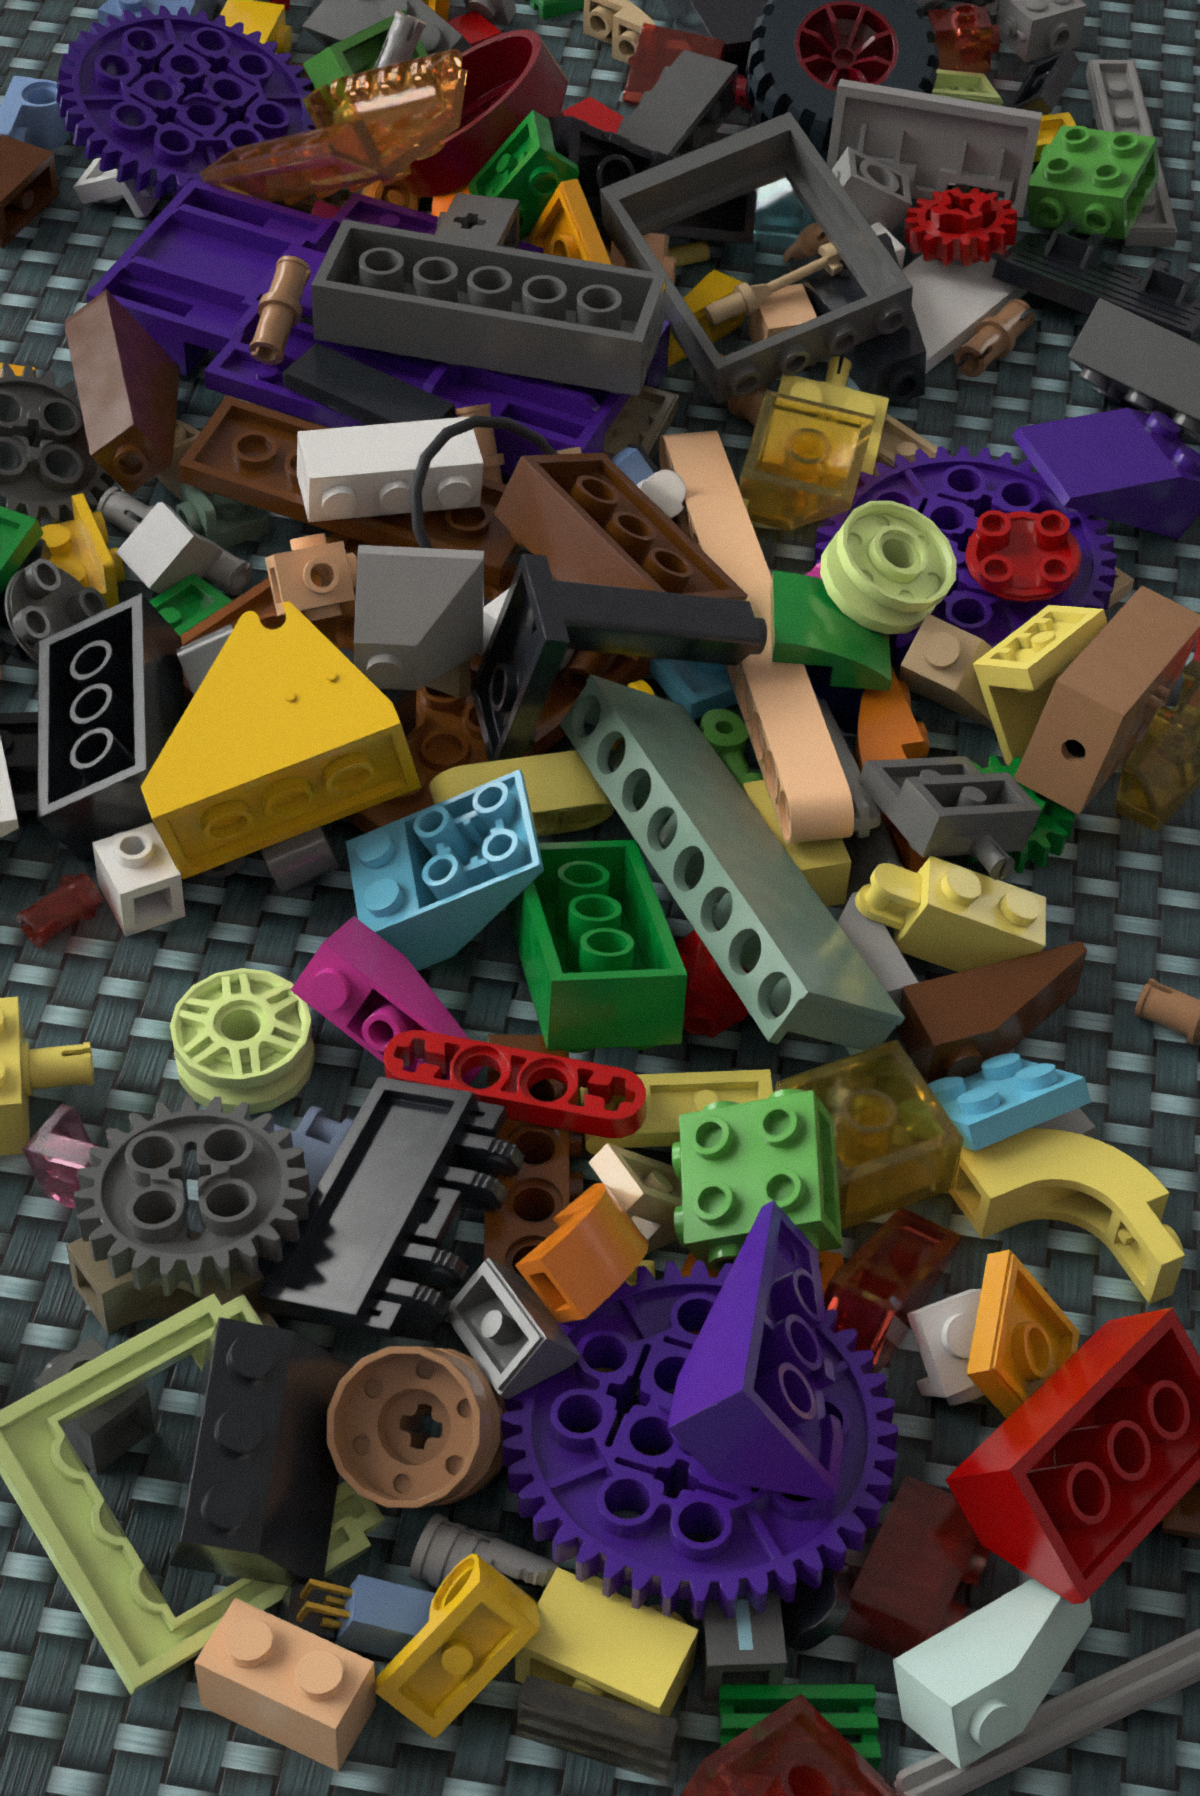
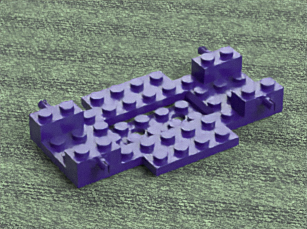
[86,179,671,479]

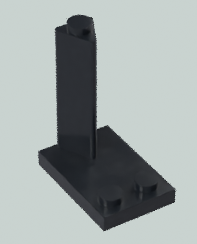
[471,553,767,762]

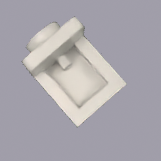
[907,1289,985,1405]

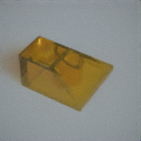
[739,390,875,531]

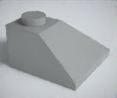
[354,545,484,691]

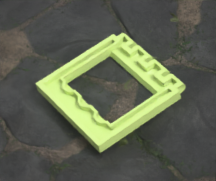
[0,1293,386,1695]

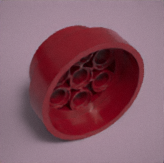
[379,29,568,198]

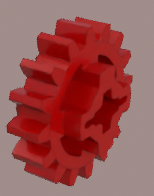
[905,187,1017,267]

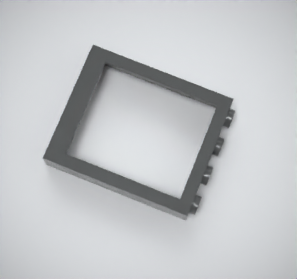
[600,112,913,404]

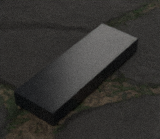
[283,343,455,425]

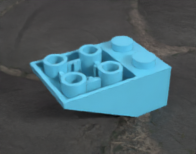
[346,769,544,971]

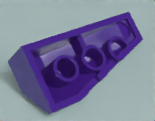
[667,1200,843,1500]

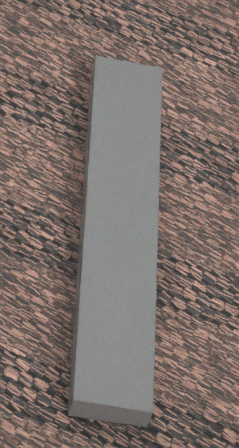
[1085,59,1178,247]

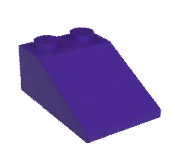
[1012,408,1200,539]

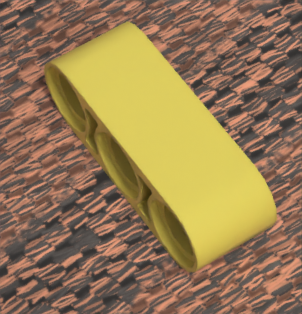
[429,750,615,837]

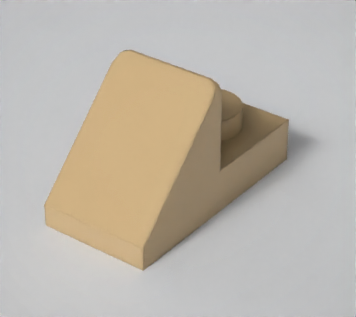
[588,1143,682,1254]

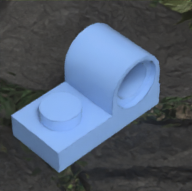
[0,76,70,149]

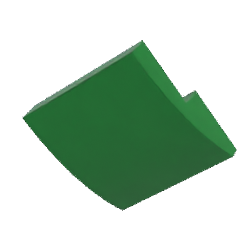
[770,570,892,691]

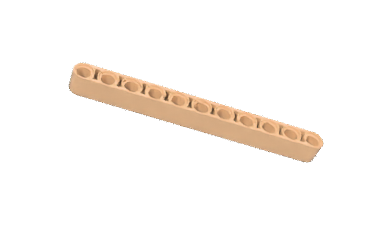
[659,430,854,844]

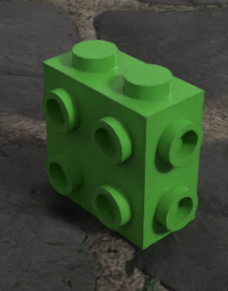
[1026,125,1159,240]
[672,1089,842,1272]

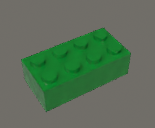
[506,840,687,1053]

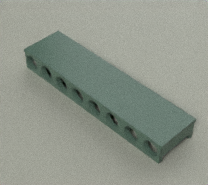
[560,674,905,1066]

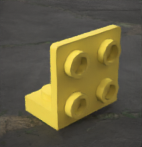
[973,605,1108,766]

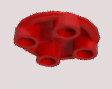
[965,510,1082,603]

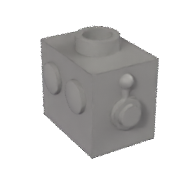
[995,0,1087,63]
[831,147,912,233]

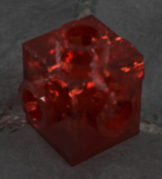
[929,3,1000,73]

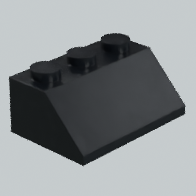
[168,1317,352,1586]

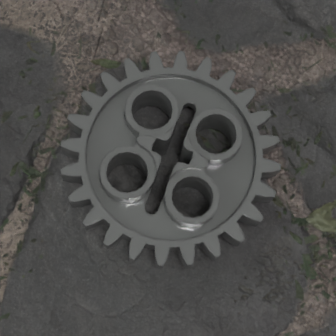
[0,363,115,526]
[74,1096,311,1297]

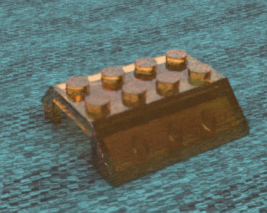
[199,49,467,205]

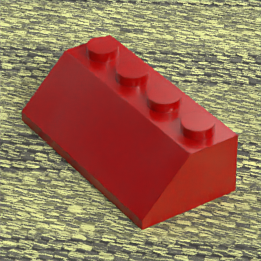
[945,1307,1200,1604]

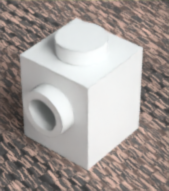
[92,822,185,937]

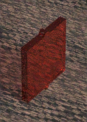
[622,23,725,105]

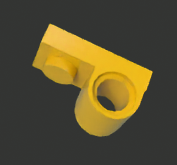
[375,1553,540,1739]

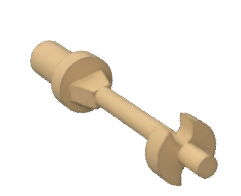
[704,242,843,327]

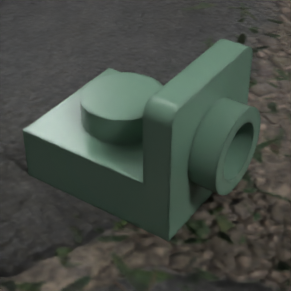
[176,482,270,549]

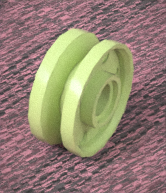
[820,501,956,634]
[170,968,315,1115]

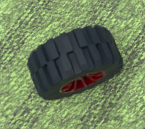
[745,0,939,164]

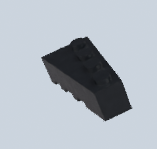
[548,116,758,244]

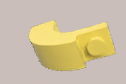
[946,1128,1185,1305]

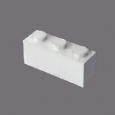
[297,417,484,522]

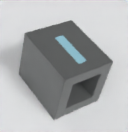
[695,1589,787,1701]

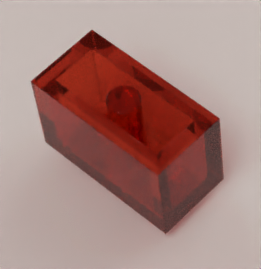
[841,1475,993,1658]

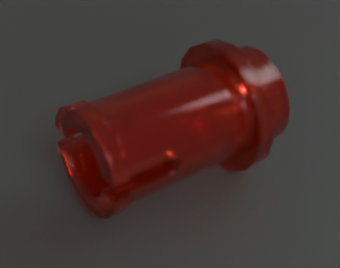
[16,873,103,948]

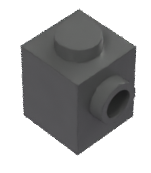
[33,1337,154,1475]

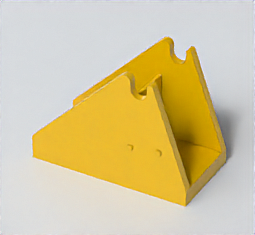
[141,601,421,880]

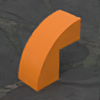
[515,1183,649,1323]

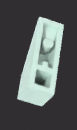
[893,1578,1092,1770]

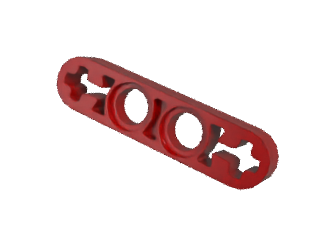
[383,1030,646,1138]

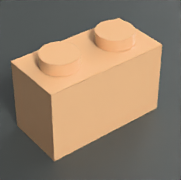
[194,1598,376,1772]

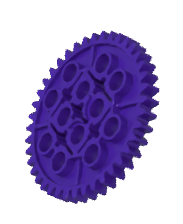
[56,5,323,199]
[814,446,1117,667]
[501,1260,898,1620]

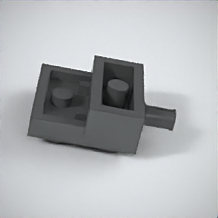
[857,756,1042,880]

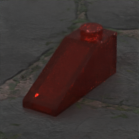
[824,1207,963,1374]

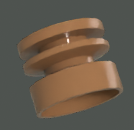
[327,1346,508,1508]

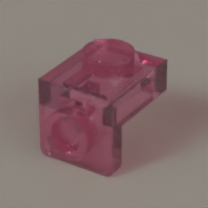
[22,1104,101,1208]

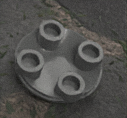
[5,559,107,664]

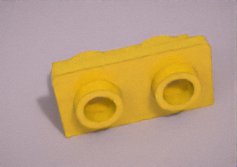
[41,493,125,609]

